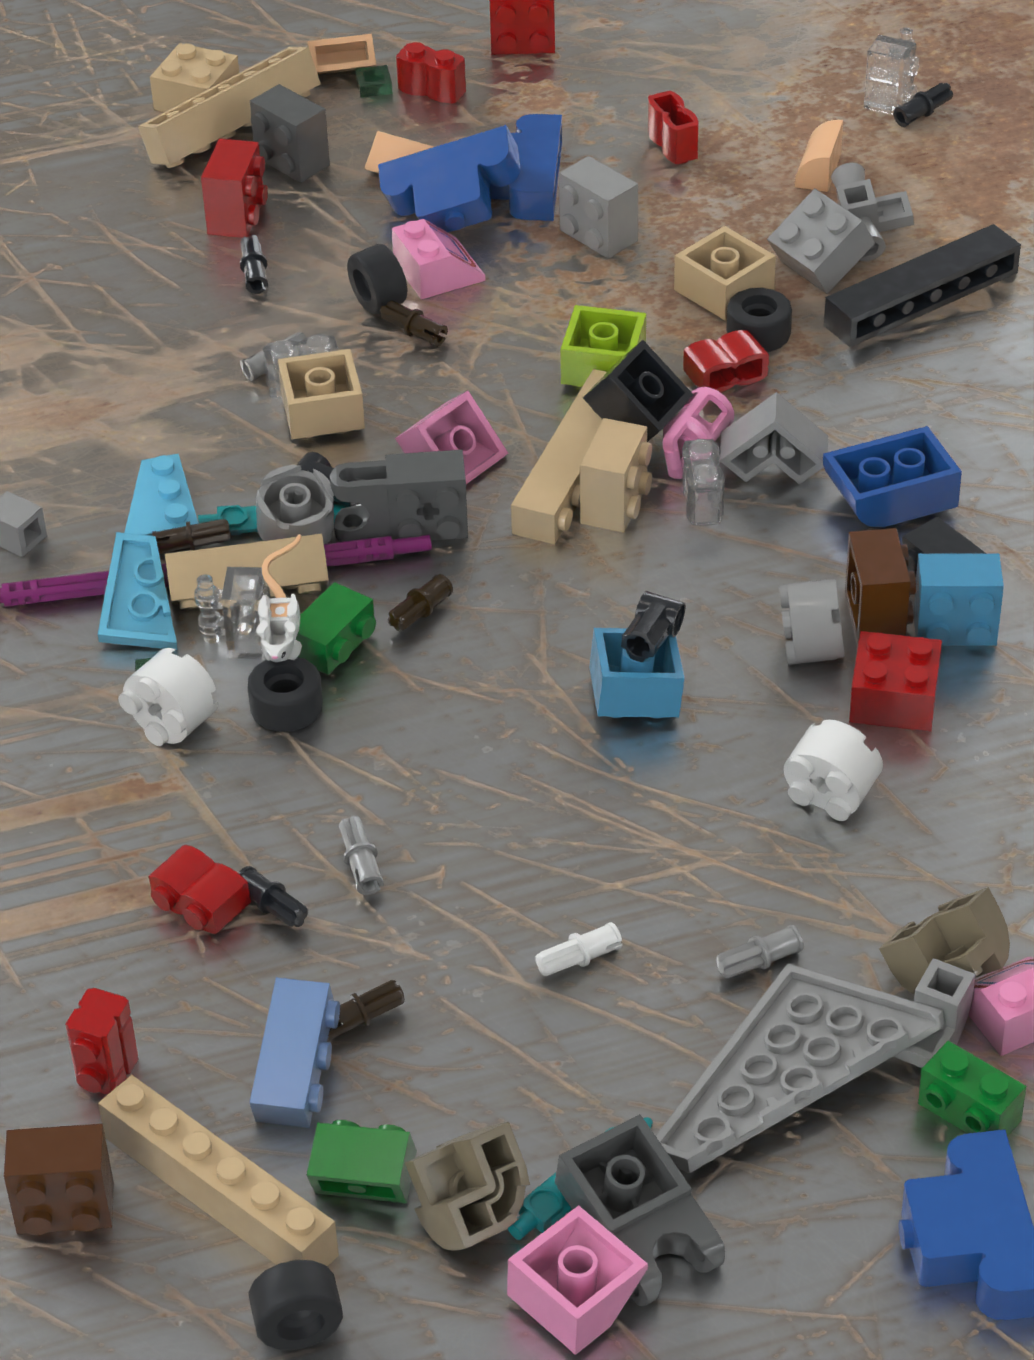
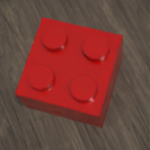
[489,0,555,55]
[201,138,268,238]
[849,631,942,732]

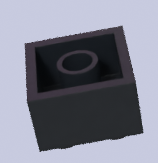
[583,340,694,442]

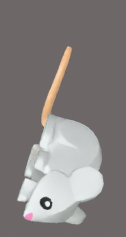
[256,534,302,662]

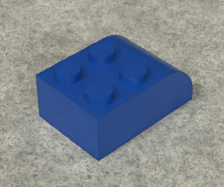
[823,426,962,527]

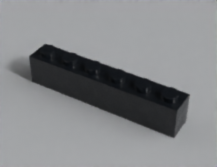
[824,224,1021,347]

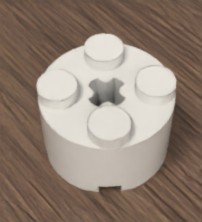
[118,648,218,746]
[784,719,883,821]

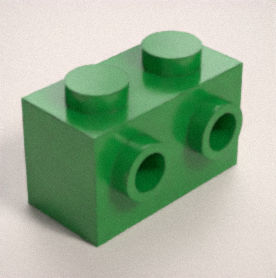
[296,582,376,675]
[918,1040,1027,1137]
[306,1120,417,1203]

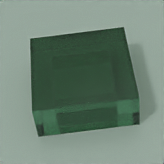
[355,65,393,97]

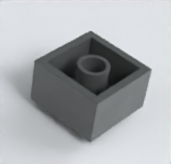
[250,84,330,183]

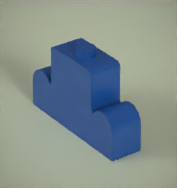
[481,114,562,221]
[378,125,520,232]
[899,1129,1034,1320]

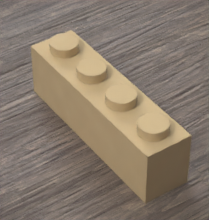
[165,534,329,610]

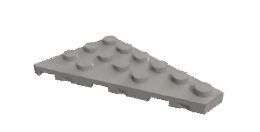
[655,964,945,1173]

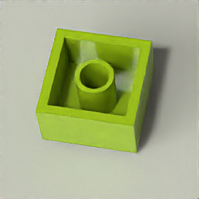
[560,305,646,387]

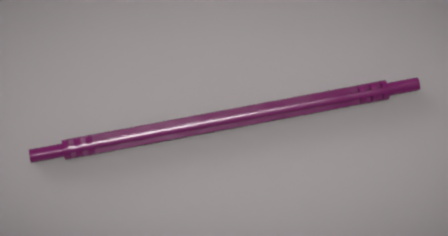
[0,535,432,607]

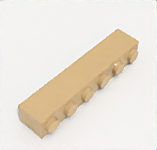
[138,47,321,168]
[511,369,607,545]
[98,1075,339,1266]

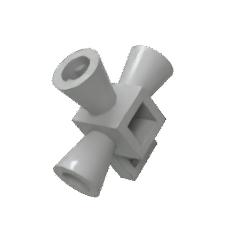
[831,163,914,261]

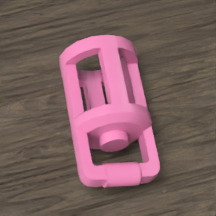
[662,387,734,479]

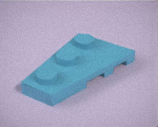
[124,453,199,536]
[97,532,178,650]

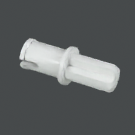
[535,922,622,976]

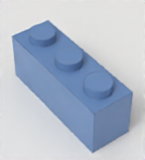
[249,977,340,1128]

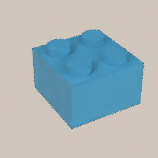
[913,553,1004,646]
[589,628,685,719]

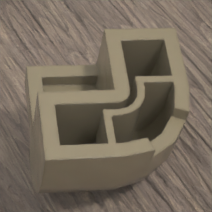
[879,887,1010,994]
[405,1122,530,1251]

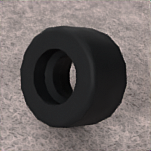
[347,244,408,314]
[726,288,792,352]
[247,657,323,732]
[248,1260,343,1350]

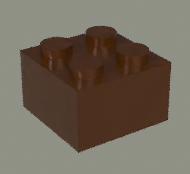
[845,528,916,643]
[4,1123,114,1235]

